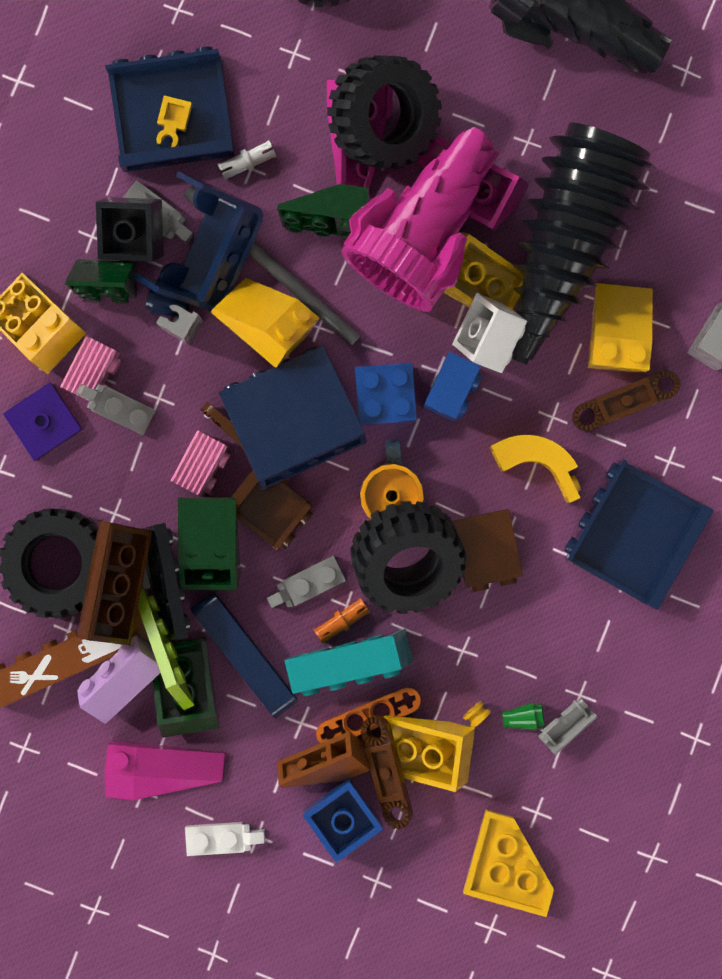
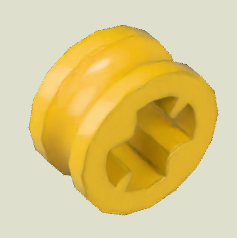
[463,701,491,728]

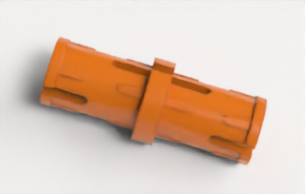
[313,597,371,645]

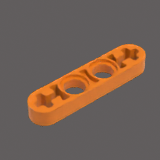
[316,686,421,743]

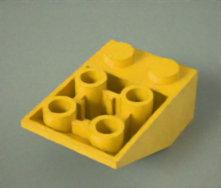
[0,273,86,375]

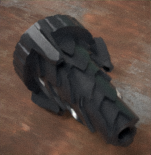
[489,0,672,73]

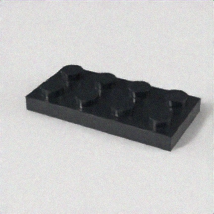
[142,523,190,640]

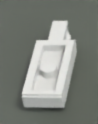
[185,822,265,856]

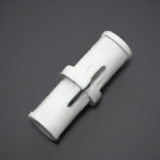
[218,140,277,181]

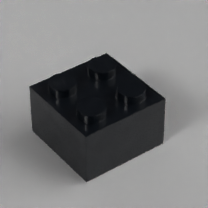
[95,197,164,262]

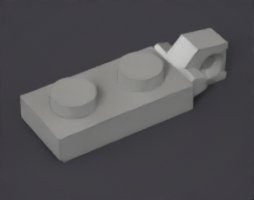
[123,180,194,244]
[76,384,155,435]
[267,556,346,608]

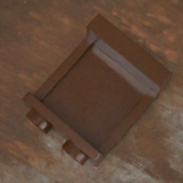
[231,470,313,551]
[452,509,523,592]

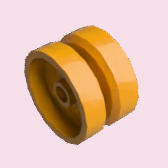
[360,464,424,519]

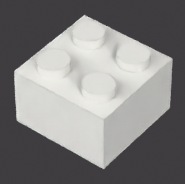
[452,293,527,373]

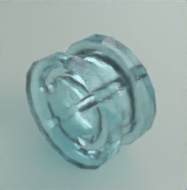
[385,439,402,465]

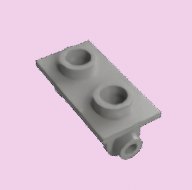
[538,698,598,755]

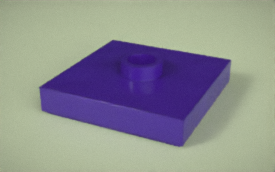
[3,382,83,461]

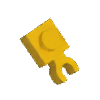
[156,96,193,147]

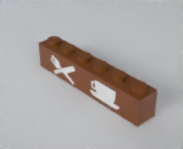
[0,609,149,708]

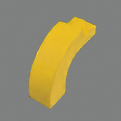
[489,435,581,503]

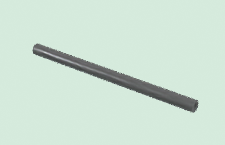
[184,185,361,346]

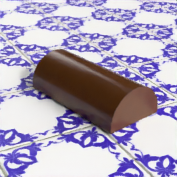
[77,521,153,646]

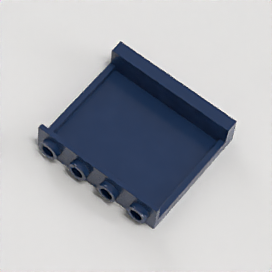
[105,46,235,172]
[218,346,367,490]
[564,459,714,610]

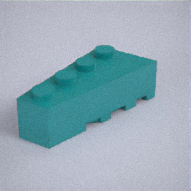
[284,628,413,696]

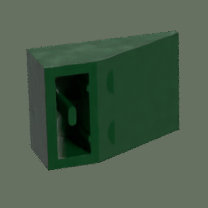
[277,184,371,240]
[65,259,138,304]
[178,497,241,590]

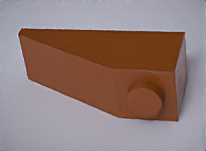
[277,731,370,788]

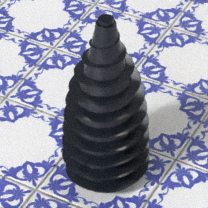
[512,122,655,365]

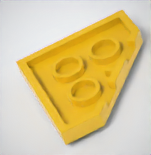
[463,809,554,917]

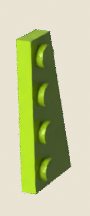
[138,587,195,710]

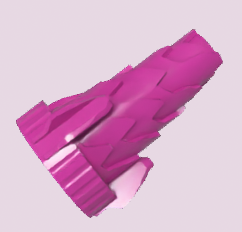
[341,127,500,312]

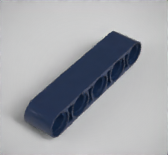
[190,591,298,719]

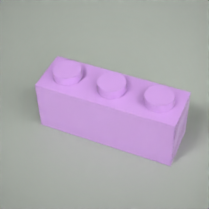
[77,634,160,724]

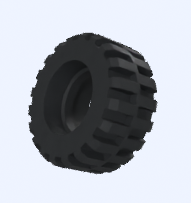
[327,55,442,169]
[350,501,467,614]
[0,508,98,619]

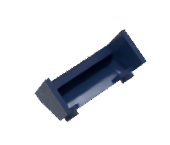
[133,171,263,311]

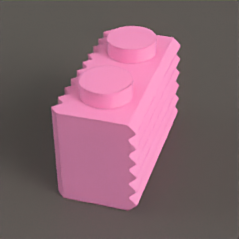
[60,336,121,401]
[171,430,231,497]

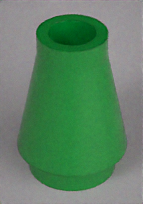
[502,702,545,730]

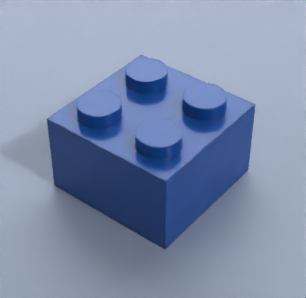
[423,352,483,422]
[355,363,417,426]
[302,778,383,863]

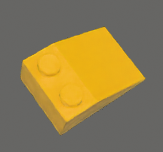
[443,232,523,309]
[211,278,319,368]
[588,283,653,373]
[381,715,475,792]

